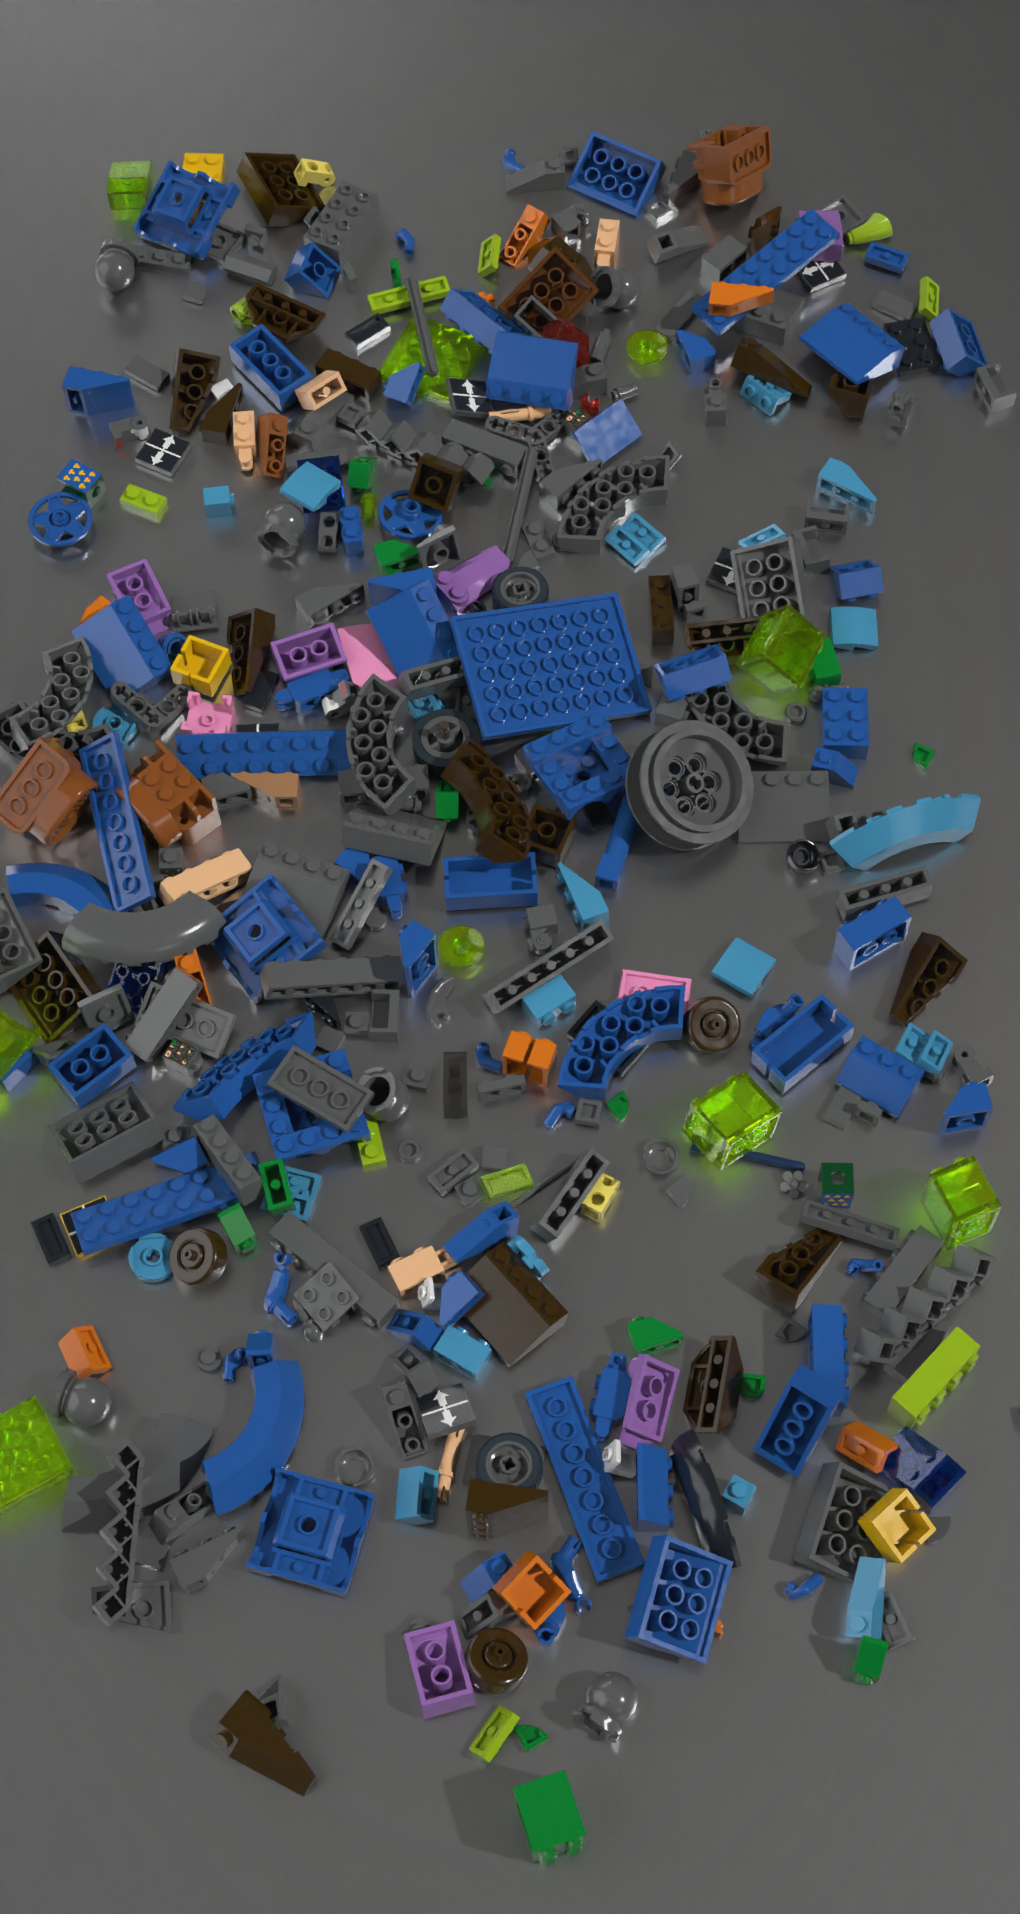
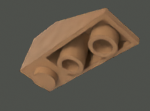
[231,771,300,808]

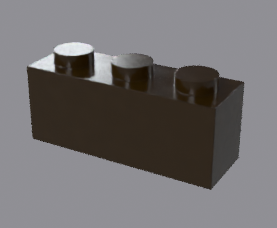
[315,348,382,402]
[647,575,674,645]

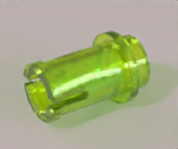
[360,493,377,522]

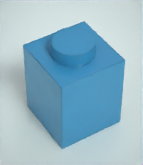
[203,485,235,518]
[722,1474,757,1516]

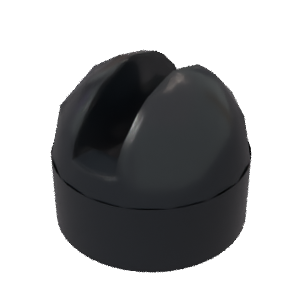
[469,601,486,614]

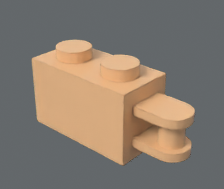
[594,218,620,268]
[233,411,257,471]
[387,1245,458,1299]

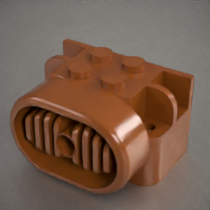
[687,124,772,206]
[0,738,98,846]
[115,739,221,850]

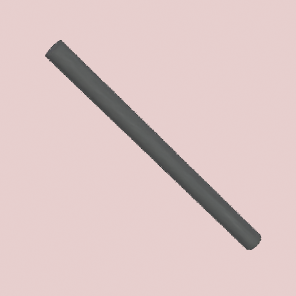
[511,1155,580,1207]

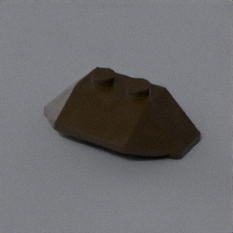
[528,236,593,281]
[245,282,326,342]
[682,615,771,665]
[683,1335,744,1434]

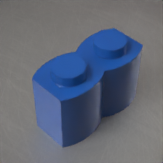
[339,506,365,557]

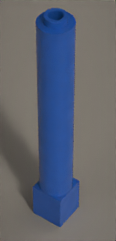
[595,788,638,892]

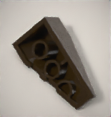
[748,206,782,257]
[730,336,812,398]
[226,608,276,696]
[209,1690,316,1797]

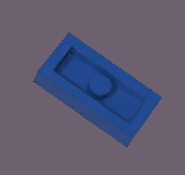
[864,242,910,274]

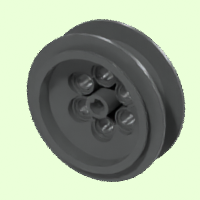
[625,720,754,851]

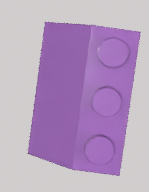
[270,622,347,682]

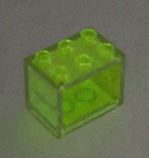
[736,604,827,697]
[682,1071,783,1171]
[920,1155,1002,1250]

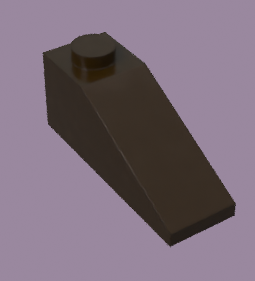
[199,383,244,446]

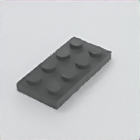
[134,981,237,1059]
[267,1045,374,1134]

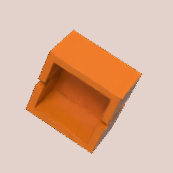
[502,1030,557,1088]
[492,1550,572,1630]

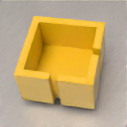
[170,635,232,698]
[857,1488,937,1563]

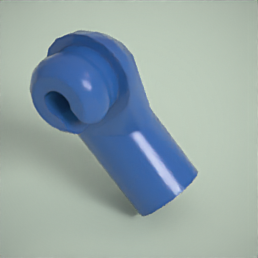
[503,149,525,172]
[394,228,415,256]
[475,1042,503,1073]
[543,1101,576,1128]
[846,1258,883,1276]
[222,1347,247,1382]
[784,1573,823,1600]

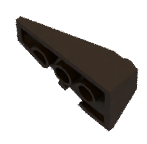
[168,348,220,433]
[827,372,874,420]
[889,932,968,1027]
[755,1227,846,1314]

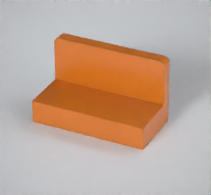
[58,1325,112,1379]
[835,1421,899,1474]

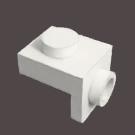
[418,1277,445,1310]
[602,1439,636,1479]

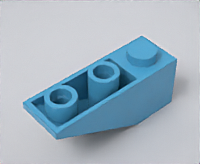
[555,862,609,929]

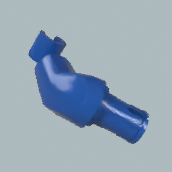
[749,994,804,1050]
[264,1251,298,1327]
[549,1535,591,1616]
[534,1601,566,1644]

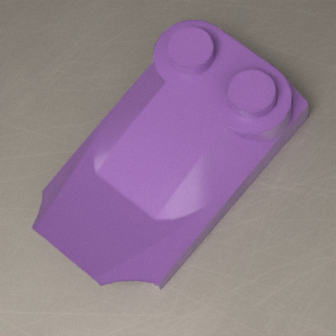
[435,545,510,615]
[106,558,172,636]
[619,1354,680,1450]

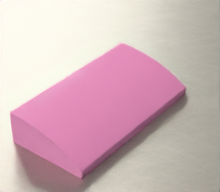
[337,624,399,691]

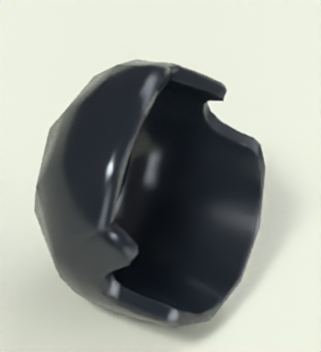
[786,839,821,874]

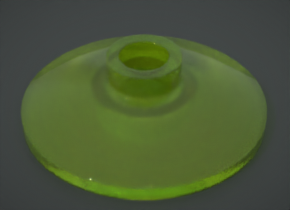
[626,329,667,364]
[439,925,485,968]

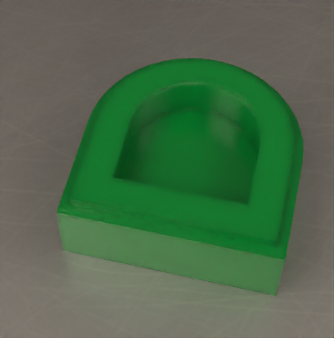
[740,1373,766,1401]

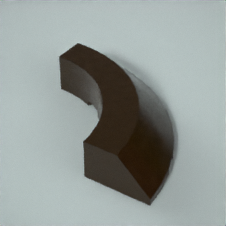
[441,736,532,863]

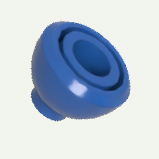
[158,632,186,662]

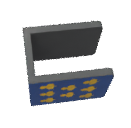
[512,295,559,338]

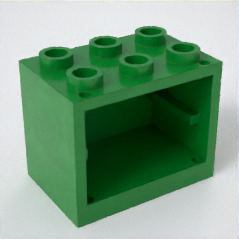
[513,1769,586,1865]

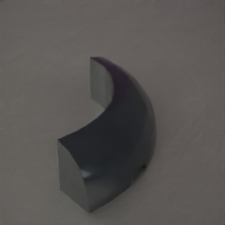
[670,1429,742,1568]

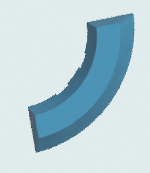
[829,793,981,871]

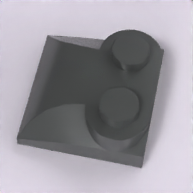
[416,524,464,576]

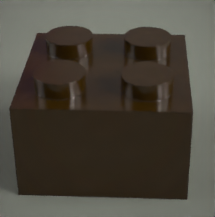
[407,453,465,513]
[527,804,576,867]

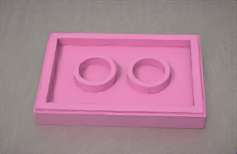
[618,969,692,1016]

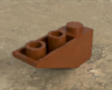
[256,412,288,479]

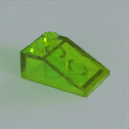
[107,161,152,210]

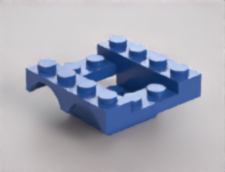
[132,160,241,261]
[523,711,631,820]
[210,873,328,1004]
[252,1049,371,1163]
[245,1467,376,1598]

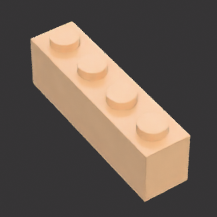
[159,848,253,905]

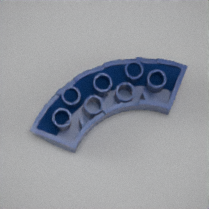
[6,863,130,917]
[558,985,685,1100]
[173,1011,316,1121]
[201,1360,304,1517]

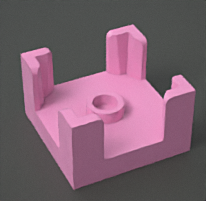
[181,691,235,734]

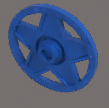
[378,490,442,540]
[28,492,93,547]

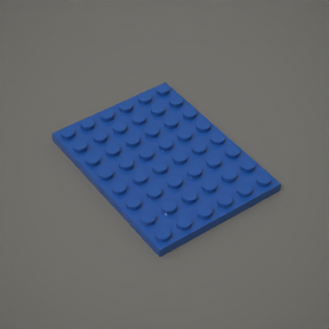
[449,592,652,741]

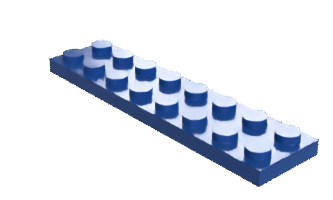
[691,208,840,336]
[176,729,352,779]
[79,731,156,912]
[70,1151,265,1256]
[525,1376,645,1584]

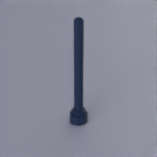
[690,1133,806,1171]

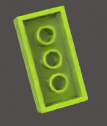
[886,1326,981,1431]

